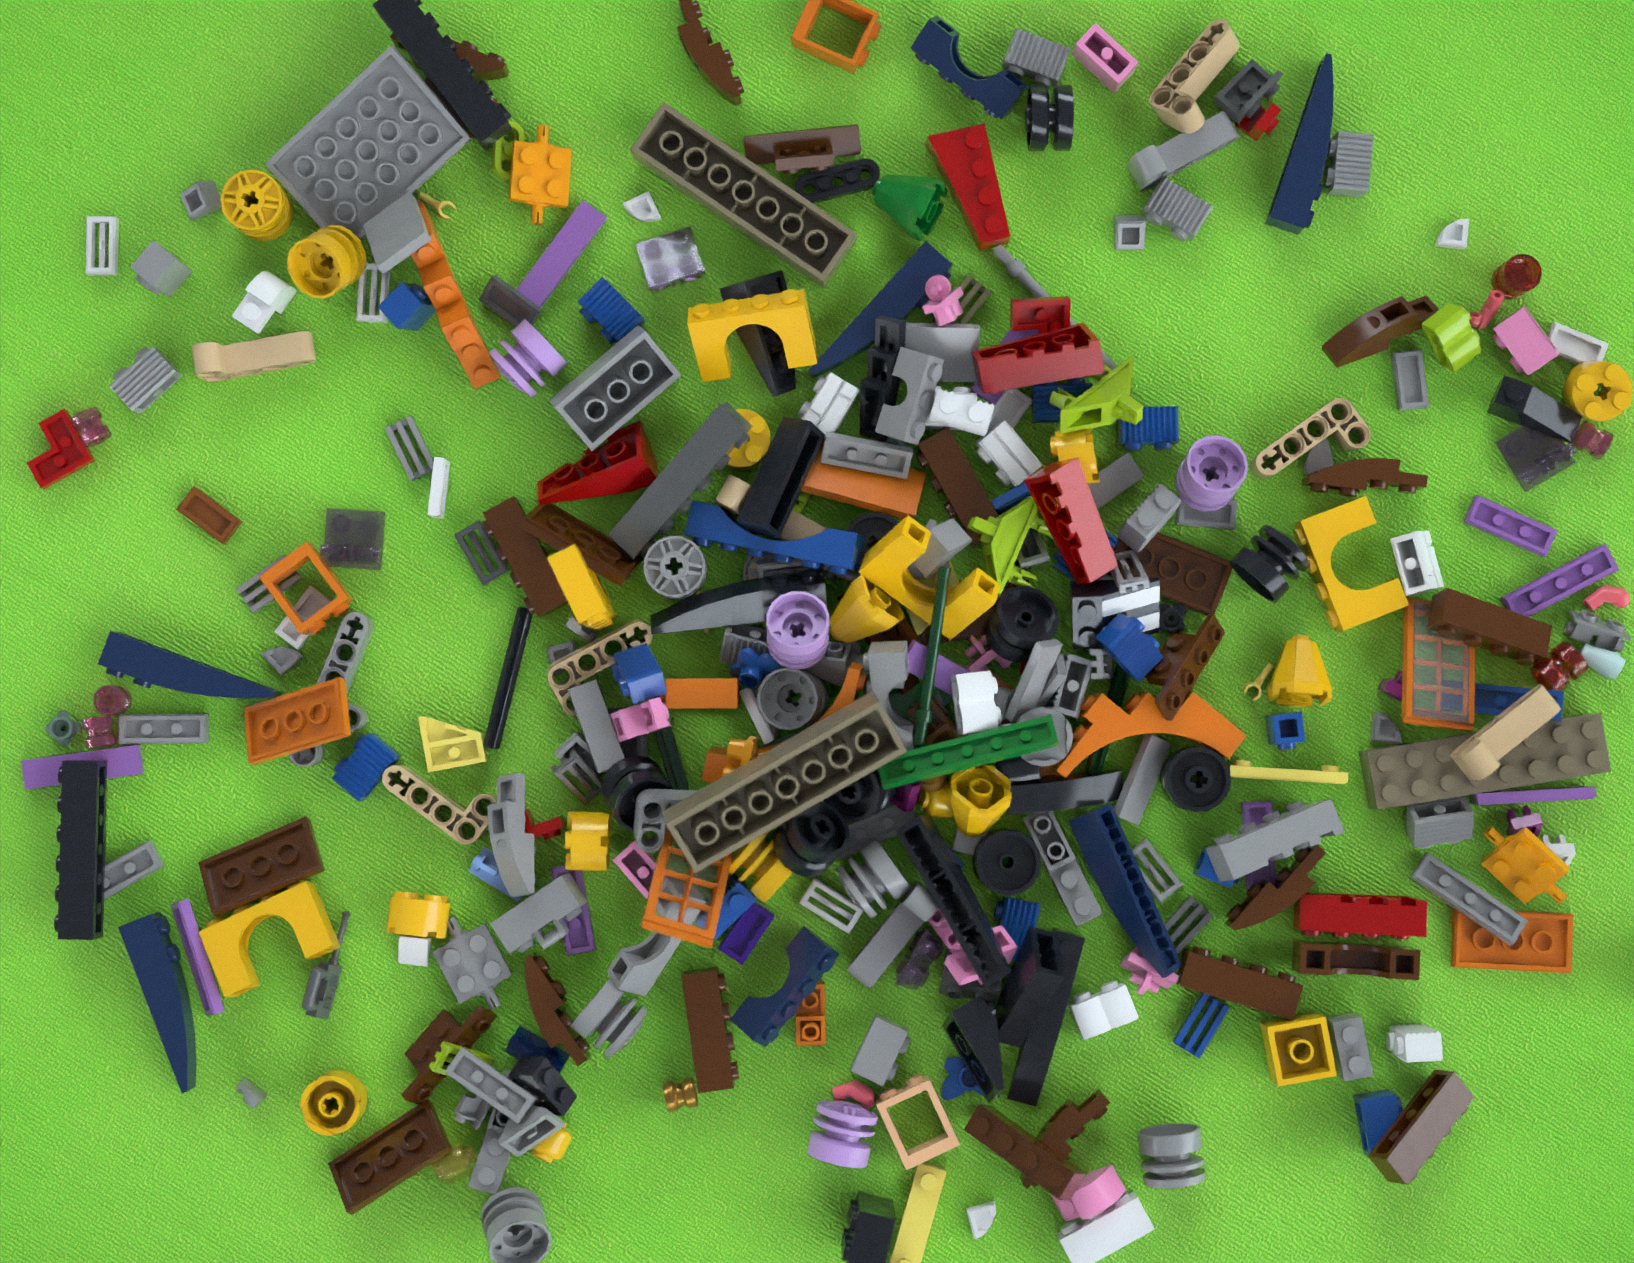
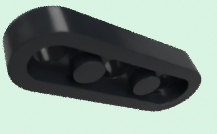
[795,158,880,204]

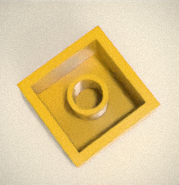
[1260,1012,1337,1087]

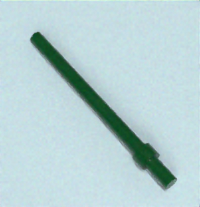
[913,566,951,746]

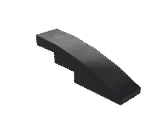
[860,315,906,442]
[1006,768,1123,815]

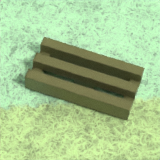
[932,274,992,324]

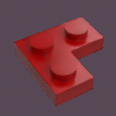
[1010,296,1071,334]
[27,409,95,489]

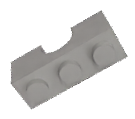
[875,347,944,445]

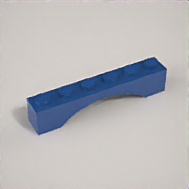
[684,501,865,576]

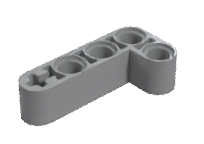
[1127,111,1240,191]
[317,612,374,731]
[633,789,699,853]
[846,881,938,989]

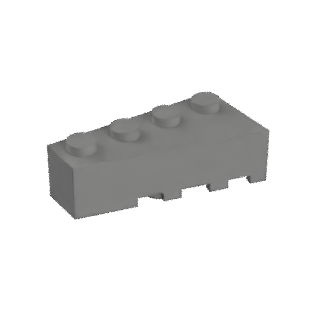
[1206,799,1345,882]

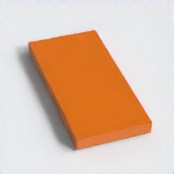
[801,444,927,519]
[244,677,351,765]
[1451,908,1573,973]

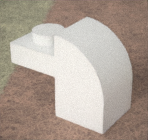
[232,271,297,334]

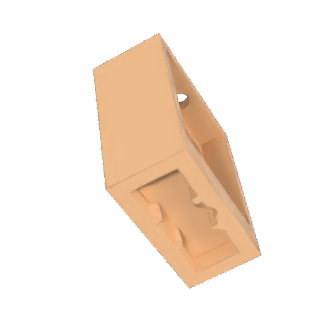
[875,1074,960,1170]

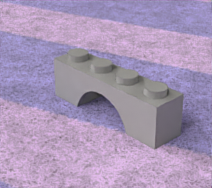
[864,641,917,751]
[607,877,706,996]

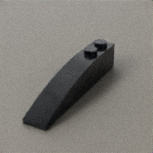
[651,569,827,634]
[895,816,1012,988]
[1007,927,1085,1107]

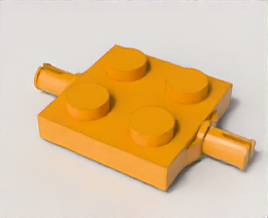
[508,125,572,225]
[1481,826,1569,904]

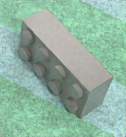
[549,325,681,451]

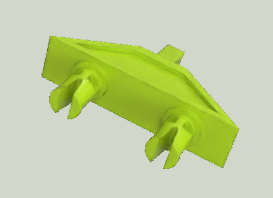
[1049,355,1143,434]
[967,496,1053,598]

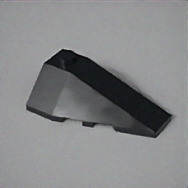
[720,270,796,397]

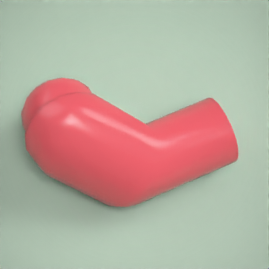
[1469,290,1504,330]
[1583,585,1630,612]
[832,1080,875,1109]

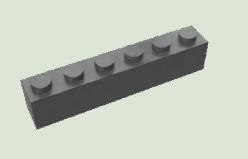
[608,402,753,559]

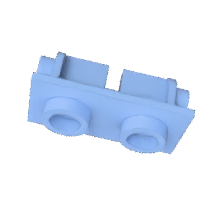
[468,846,522,902]

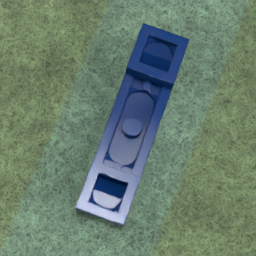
[1441,679,1564,721]

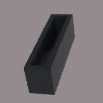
[737,416,825,539]

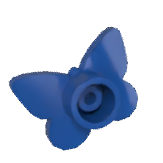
[729,648,781,689]
[941,1057,998,1100]

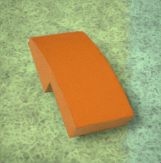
[796,981,826,1046]

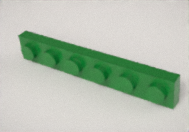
[878,715,1059,790]

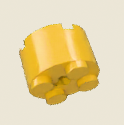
[1562,360,1633,421]
[726,409,771,471]
[1050,428,1100,484]
[565,811,611,872]
[386,891,450,939]
[300,1070,367,1136]

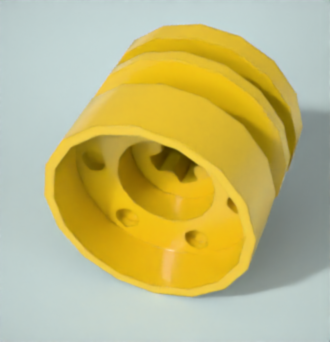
[220,169,294,242]
[287,225,367,299]
[729,829,792,903]

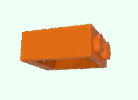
[791,0,882,74]
[259,542,354,635]
[660,678,740,709]

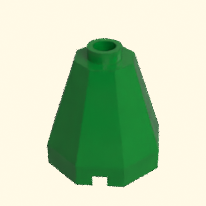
[872,174,947,241]

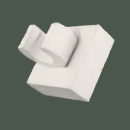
[1541,834,1576,866]

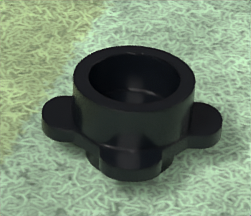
[1159,603,1187,633]

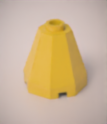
[829,575,905,644]
[1267,635,1332,707]
[949,765,1012,838]

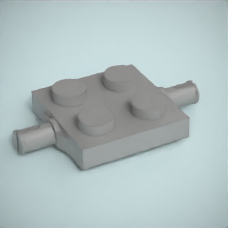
[432,916,513,1010]

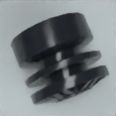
[1230,524,1310,603]

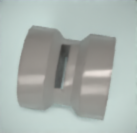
[289,744,324,767]

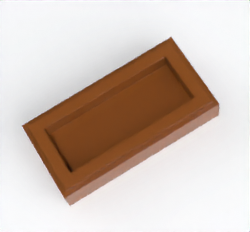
[176,486,243,545]

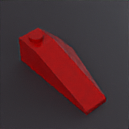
[538,420,658,505]

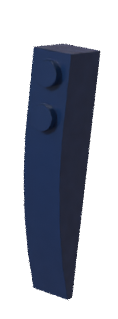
[1265,53,1334,235]
[808,241,952,379]
[98,631,283,699]
[1069,803,1182,978]
[118,912,196,1093]

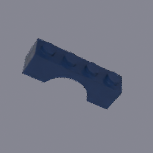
[910,16,1028,119]
[730,926,839,1047]

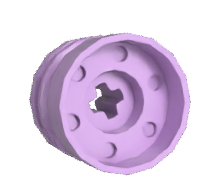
[489,319,568,398]
[1175,435,1248,512]
[766,591,829,669]
[807,1100,878,1168]

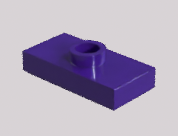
[718,902,775,965]

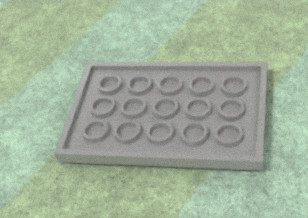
[265,46,473,240]

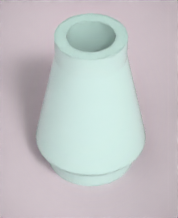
[1577,643,1626,680]

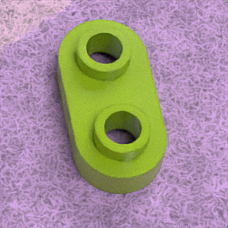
[492,121,525,181]

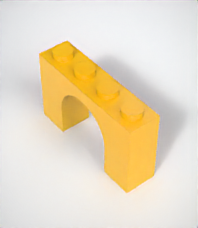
[687,289,817,382]
[1293,496,1409,632]
[859,515,1001,640]
[547,544,618,631]
[199,880,341,998]

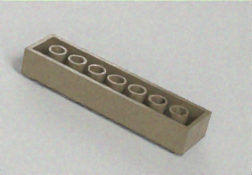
[630,102,857,289]
[662,691,907,873]
[1359,713,1611,810]

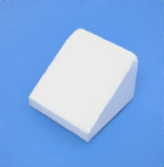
[398,934,432,967]

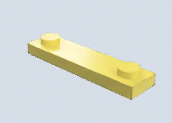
[1227,760,1348,784]
[889,1162,947,1263]

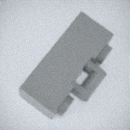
[490,873,588,953]

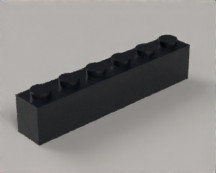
[372,0,512,150]
[54,760,107,940]

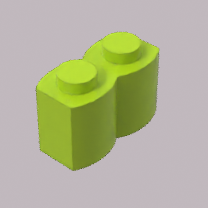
[1421,302,1481,373]

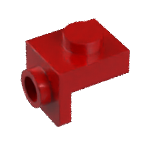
[1235,103,1281,142]
[525,809,566,840]

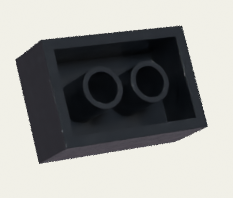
[841,1192,896,1263]

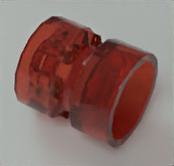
[1491,254,1542,300]
[1530,641,1589,691]

